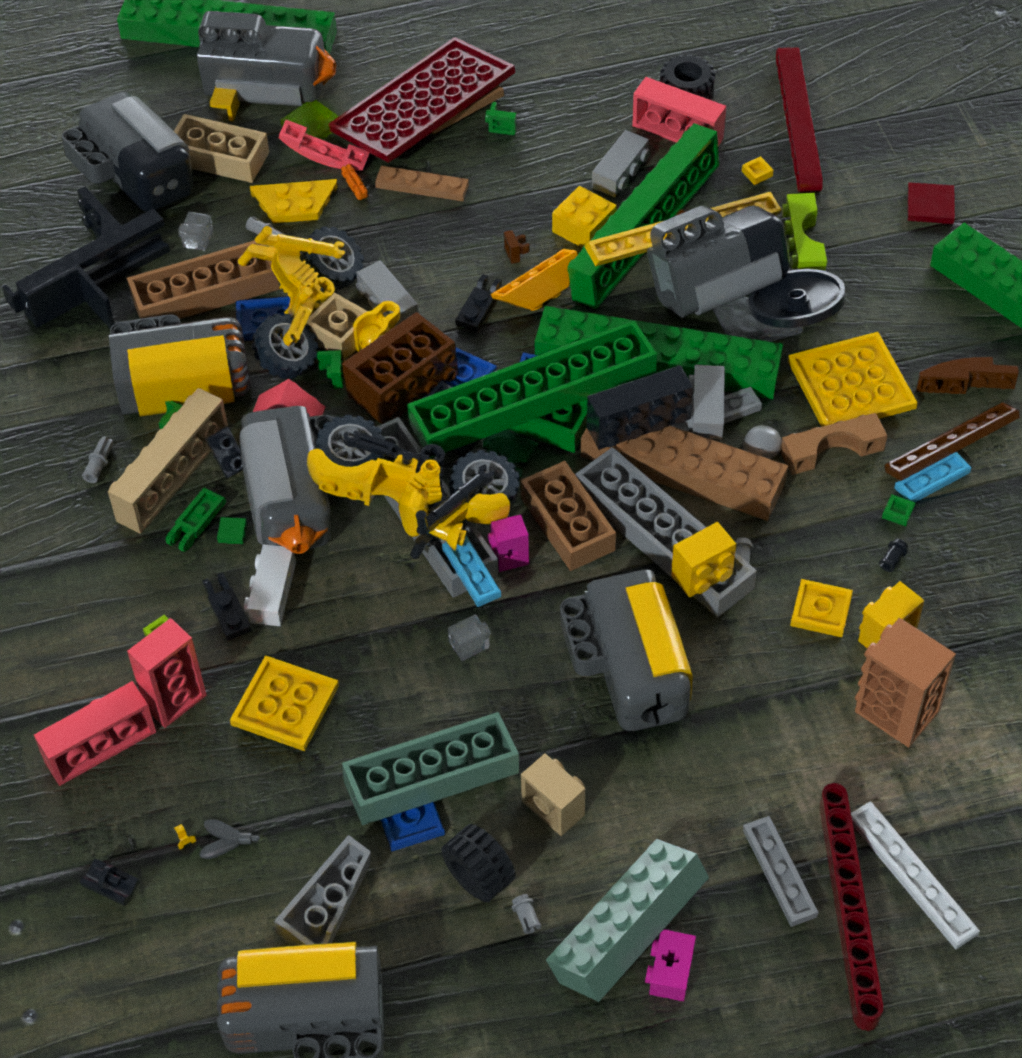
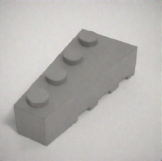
[275,835,371,946]

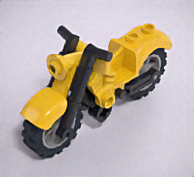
[307,415,519,559]

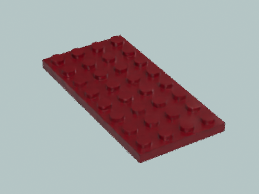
[328,37,516,163]

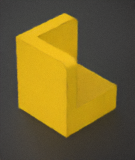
[210,86,240,121]

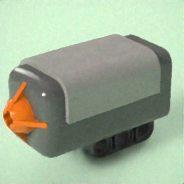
[197,11,336,106]
[240,406,342,554]

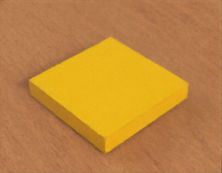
[790,579,853,637]

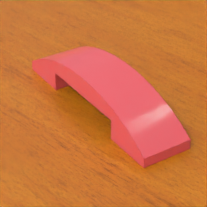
[278,119,370,171]

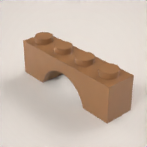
[780,413,887,475]

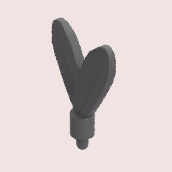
[200,820,260,859]

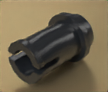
[879,539,908,572]

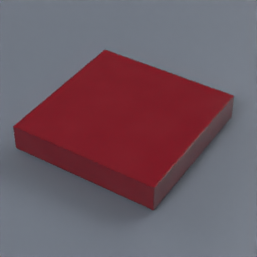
[907,182,955,224]

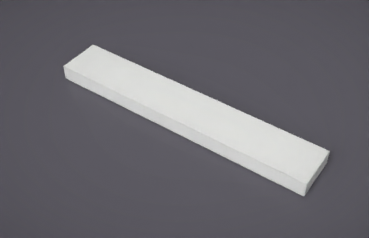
[851,801,980,950]

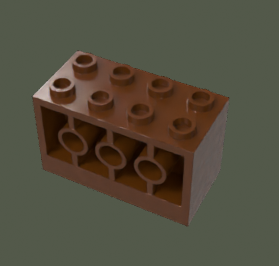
[342,312,459,424]

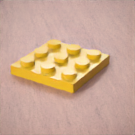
[230,655,339,751]

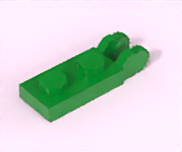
[165,487,226,552]

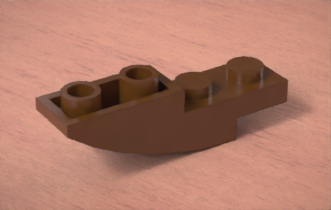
[916,357,1019,394]

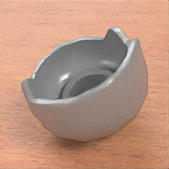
[742,425,782,460]

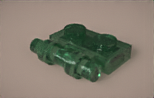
[476,430,538,478]

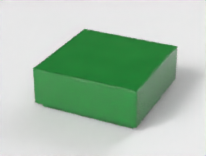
[882,494,916,526]
[217,517,247,544]

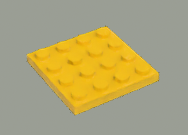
[788,332,918,427]

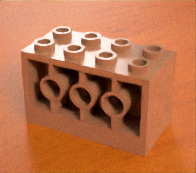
[855,617,956,748]

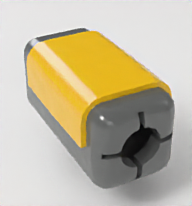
[560,570,693,731]

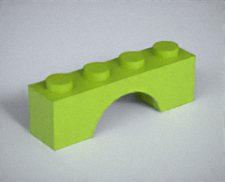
[782,193,827,271]

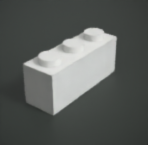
[244,544,296,626]

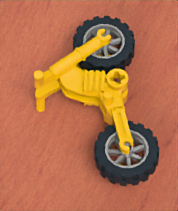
[238,226,364,379]

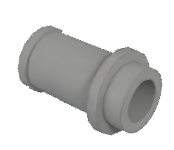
[735,538,753,564]
[512,894,541,934]

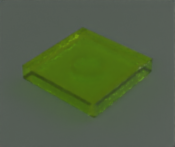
[280,100,339,139]

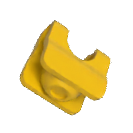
[353,301,400,352]

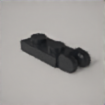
[455,274,502,332]
[202,572,252,641]

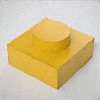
[741,156,774,185]

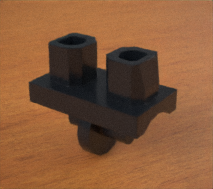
[205,426,243,478]
[80,859,140,906]

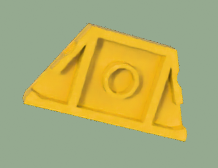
[250,179,338,223]

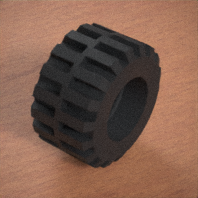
[660,55,715,100]
[441,824,516,902]

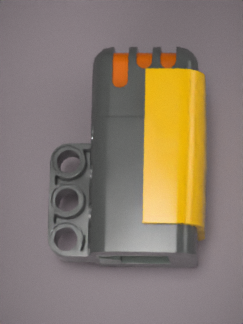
[109,315,251,417]
[217,942,384,1058]

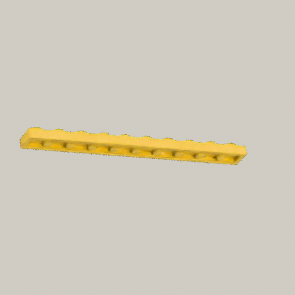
[584,192,782,267]

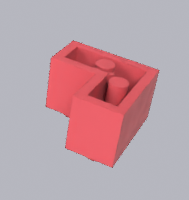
[253,379,325,417]

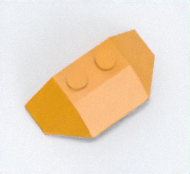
[491,249,578,311]

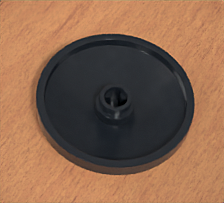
[748,269,846,328]

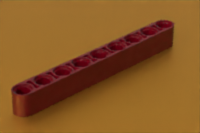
[776,47,823,193]
[819,783,883,1031]

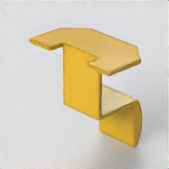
[174,824,196,850]

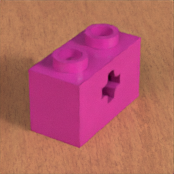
[488,514,529,572]
[645,929,696,1002]

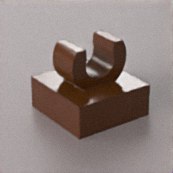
[504,230,530,264]

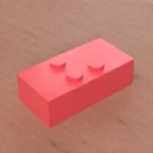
[632,77,726,146]
[127,618,207,728]
[34,681,156,786]

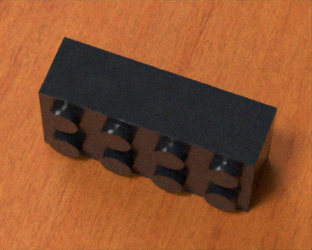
[587,365,693,450]

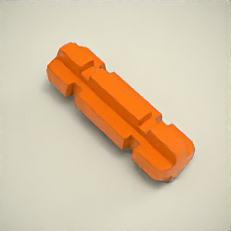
[341,164,368,200]

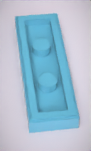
[894,452,971,502]
[442,536,501,607]

